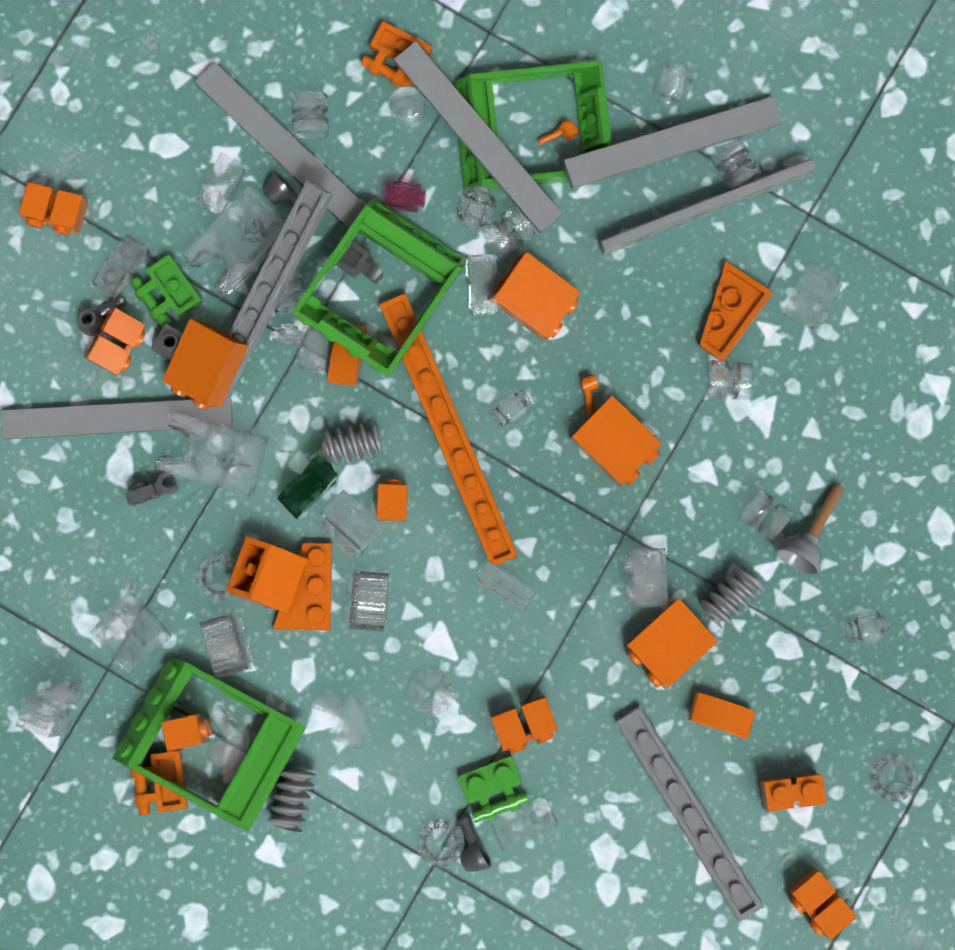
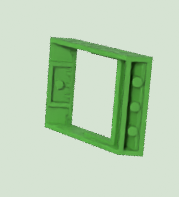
[452,60,612,193]
[291,198,468,377]
[112,656,306,832]

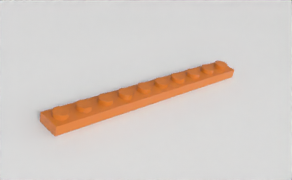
[379,293,518,568]

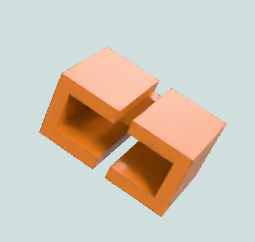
[18,182,88,236]
[83,308,146,375]
[491,697,558,754]
[161,713,213,752]
[759,773,827,812]
[788,868,857,940]

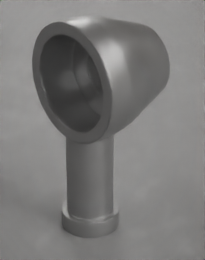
[263,173,298,207]
[76,293,127,336]
[457,816,491,872]

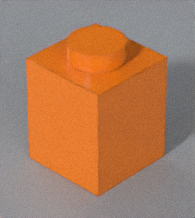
[377,479,408,522]

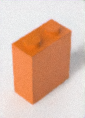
[487,252,581,340]
[162,318,249,410]
[571,396,662,487]
[625,598,718,689]

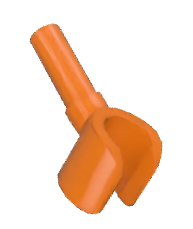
[538,121,579,145]
[580,375,599,416]

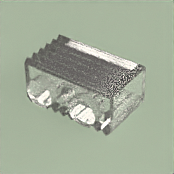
[344,571,390,632]
[200,612,255,679]

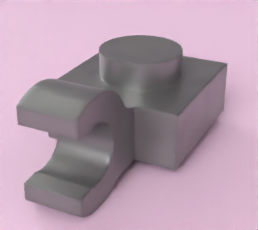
[336,241,384,284]
[125,471,178,507]

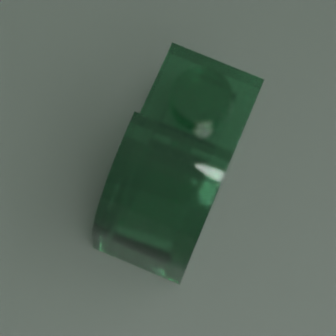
[277,454,339,519]

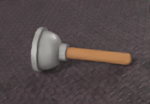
[777,484,844,575]

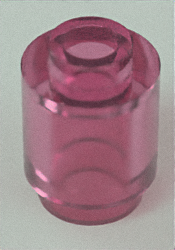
[384,181,426,213]

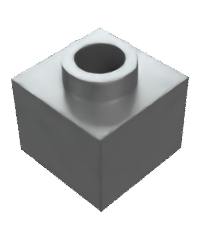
[151,323,183,361]

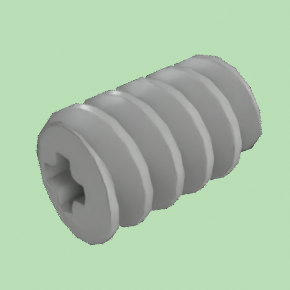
[321,422,383,467]
[700,567,765,629]
[268,768,317,832]

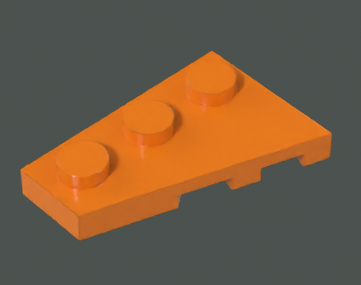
[699,261,773,363]
[272,543,333,630]

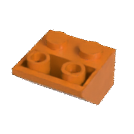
[226,537,309,615]

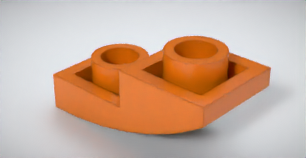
[327,325,368,387]
[688,693,756,739]

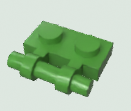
[130,254,203,328]
[458,755,530,823]

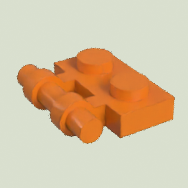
[361,21,433,91]
[130,750,189,816]

